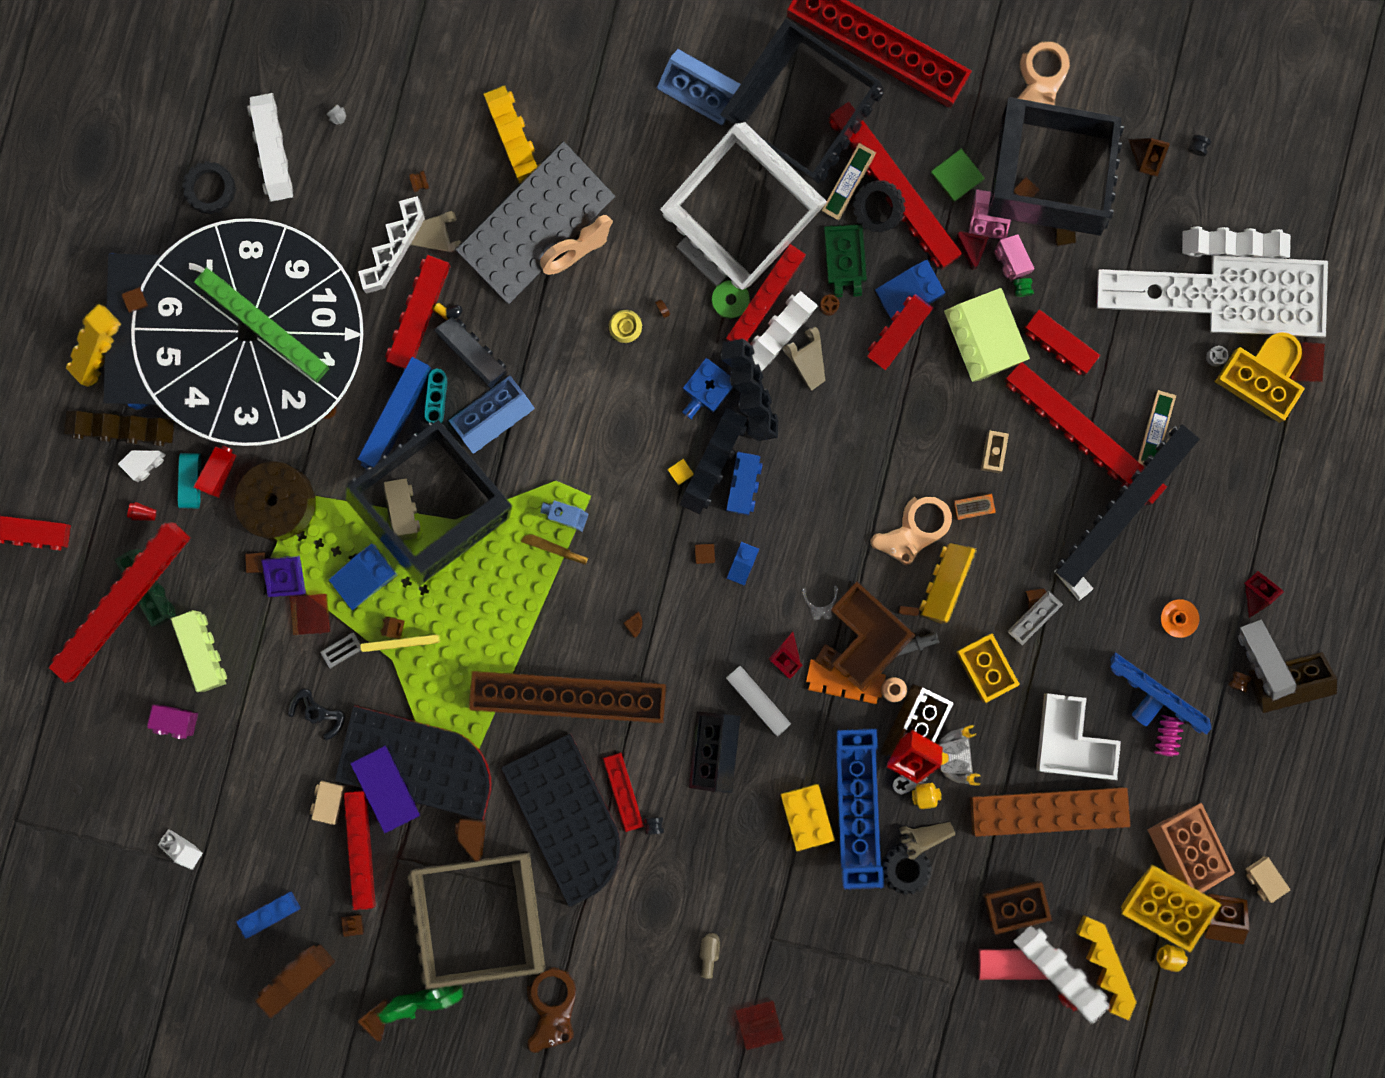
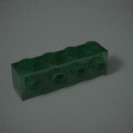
[115,549,176,627]

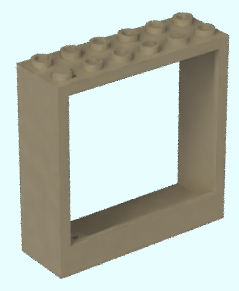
[408,852,545,989]

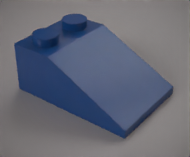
[875,260,945,322]
[329,544,398,610]

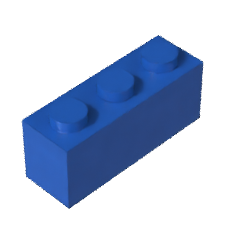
[237,892,301,939]

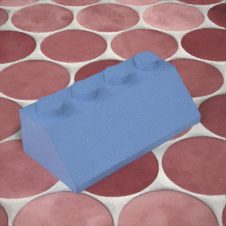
[657,49,741,125]
[449,376,535,454]

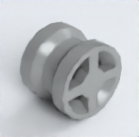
[1206,346,1228,367]

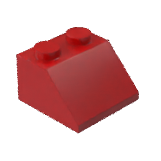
[887,730,943,784]

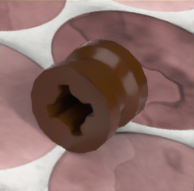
[409,170,429,193]
[820,294,839,316]
[1228,671,1252,693]

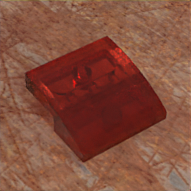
[1289,342,1325,382]
[290,594,330,635]
[736,1001,784,1051]

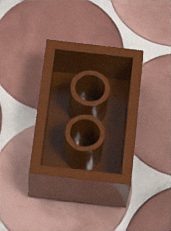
[983,881,1052,934]

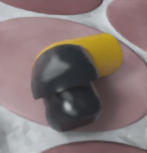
[433,303,463,320]

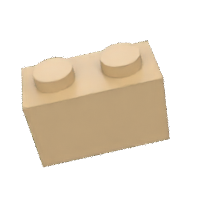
[981,430,1009,473]
[310,781,346,825]
[1245,856,1290,903]

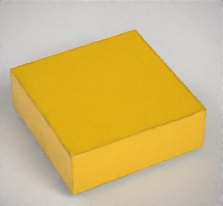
[668,459,694,486]

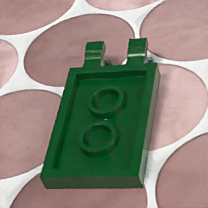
[824,225,867,298]

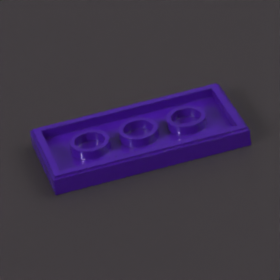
[351,746,420,833]

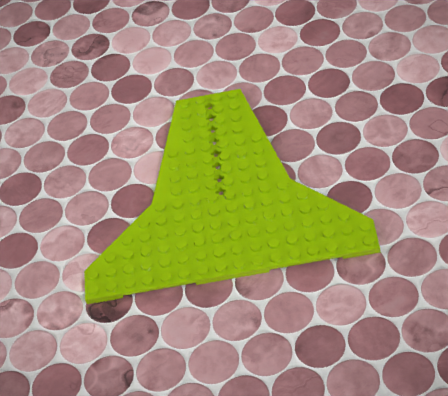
[270,481,592,749]

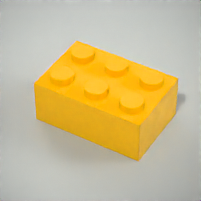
[956,634,1020,703]
[780,784,834,851]

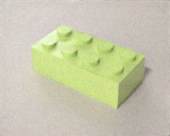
[171,611,227,692]

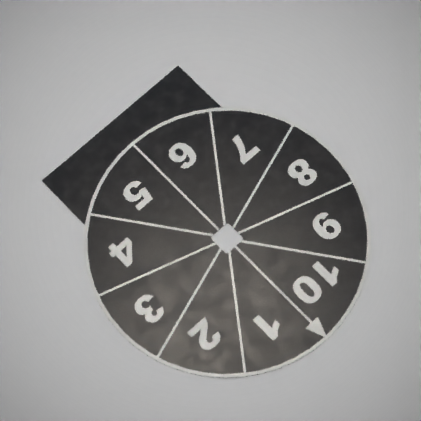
[104,218,363,446]

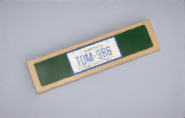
[822,143,876,220]
[1137,390,1176,466]

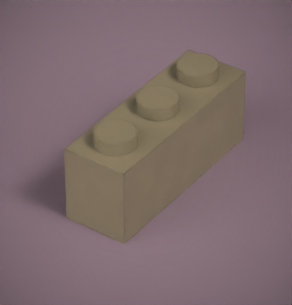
[383,478,420,541]

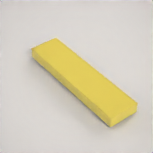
[360,635,440,652]

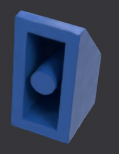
[727,542,759,586]

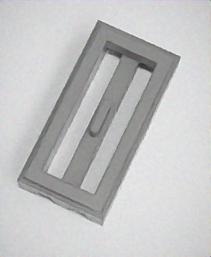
[320,632,361,669]

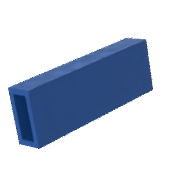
[358,357,432,469]

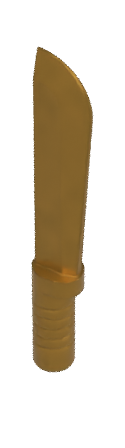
[521,534,588,565]

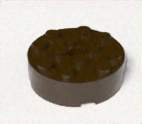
[234,462,316,541]

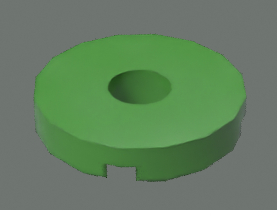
[712,280,750,319]

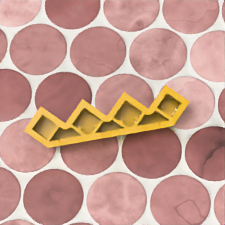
[484,86,537,184]
[66,305,121,387]
[1076,915,1136,1020]

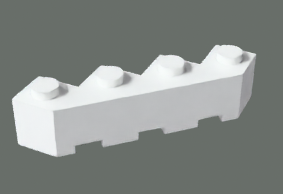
[247,93,293,202]
[358,196,425,293]
[1182,227,1290,259]
[751,291,818,371]
[1014,926,1109,1023]

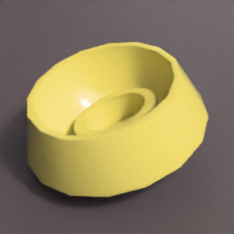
[609,310,642,343]

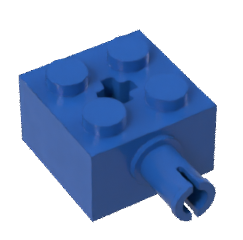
[682,358,734,420]

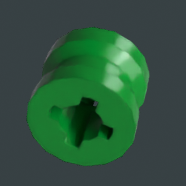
[1013,278,1034,297]

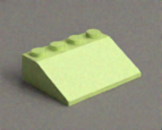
[944,288,1030,382]

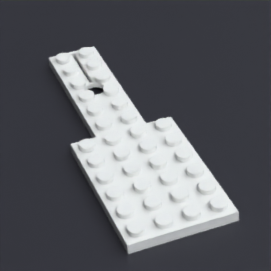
[1097,256,1328,338]

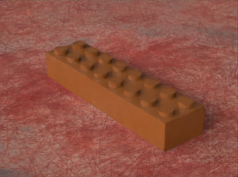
[970,787,1130,837]

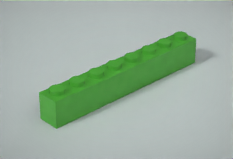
[194,267,329,383]

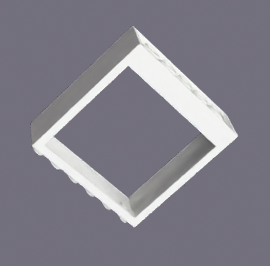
[660,122,827,290]

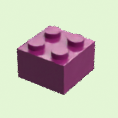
[147,705,198,739]

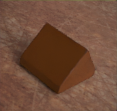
[1026,588,1046,610]

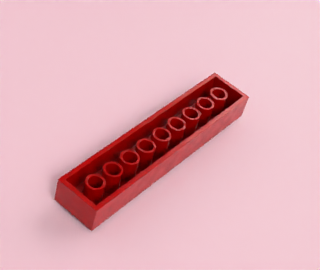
[786,0,972,109]

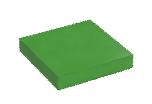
[931,149,985,202]

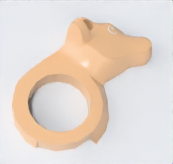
[1018,42,1069,105]
[540,215,613,275]
[870,497,952,565]

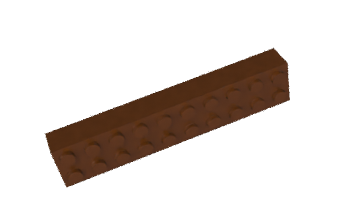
[469,671,666,723]

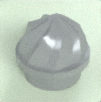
[326,104,346,124]

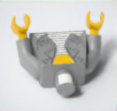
[938,725,981,785]

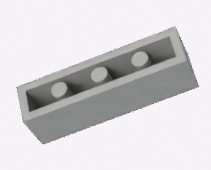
[1238,619,1296,700]

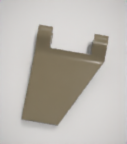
[410,211,461,252]
[782,327,825,391]
[899,822,955,859]

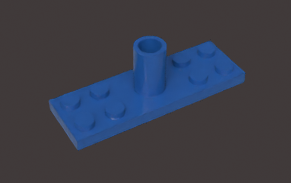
[1111,652,1211,735]

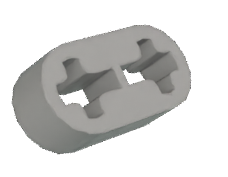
[892,775,927,794]

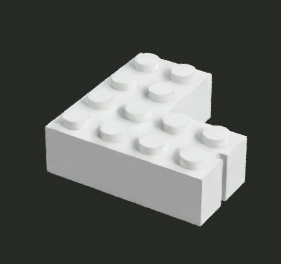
[1036,694,1121,780]

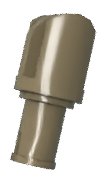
[699,933,720,978]

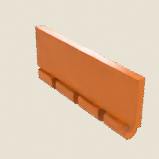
[806,659,886,704]

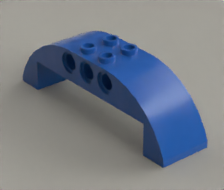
[836,729,883,889]

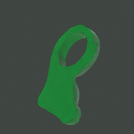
[377,984,464,1023]

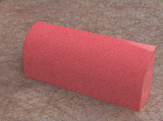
[978,949,1057,980]

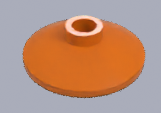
[1161,599,1199,638]

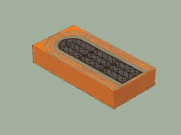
[954,494,996,520]

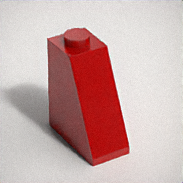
[194,445,237,498]

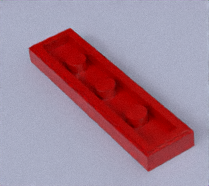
[603,752,644,832]

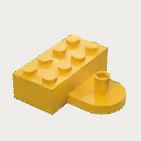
[1215,332,1305,423]

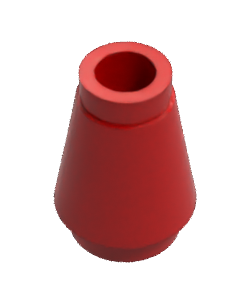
[127,502,157,521]

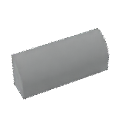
[726,666,791,737]

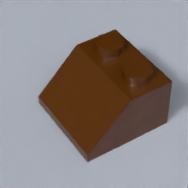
[455,818,486,861]
[1204,894,1249,944]

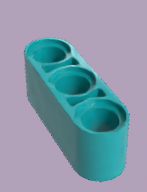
[425,369,448,423]
[178,453,202,509]

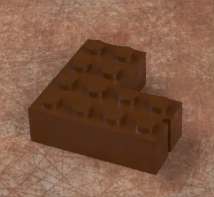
[831,582,916,692]
[255,944,336,1018]

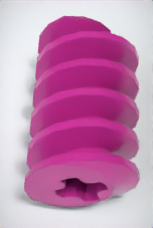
[1154,715,1185,757]

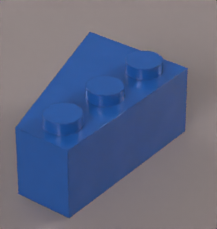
[726,452,763,516]

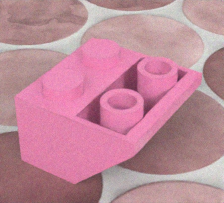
[969,190,1011,239]
[994,235,1034,281]

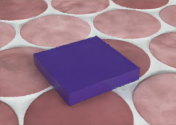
[262,555,306,597]

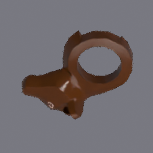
[527,967,576,1053]

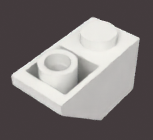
[118,451,166,482]
[158,829,203,869]

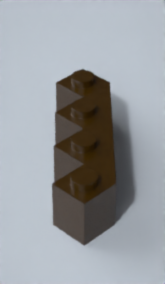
[64,411,174,447]

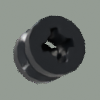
[1188,135,1212,156]
[644,817,664,834]

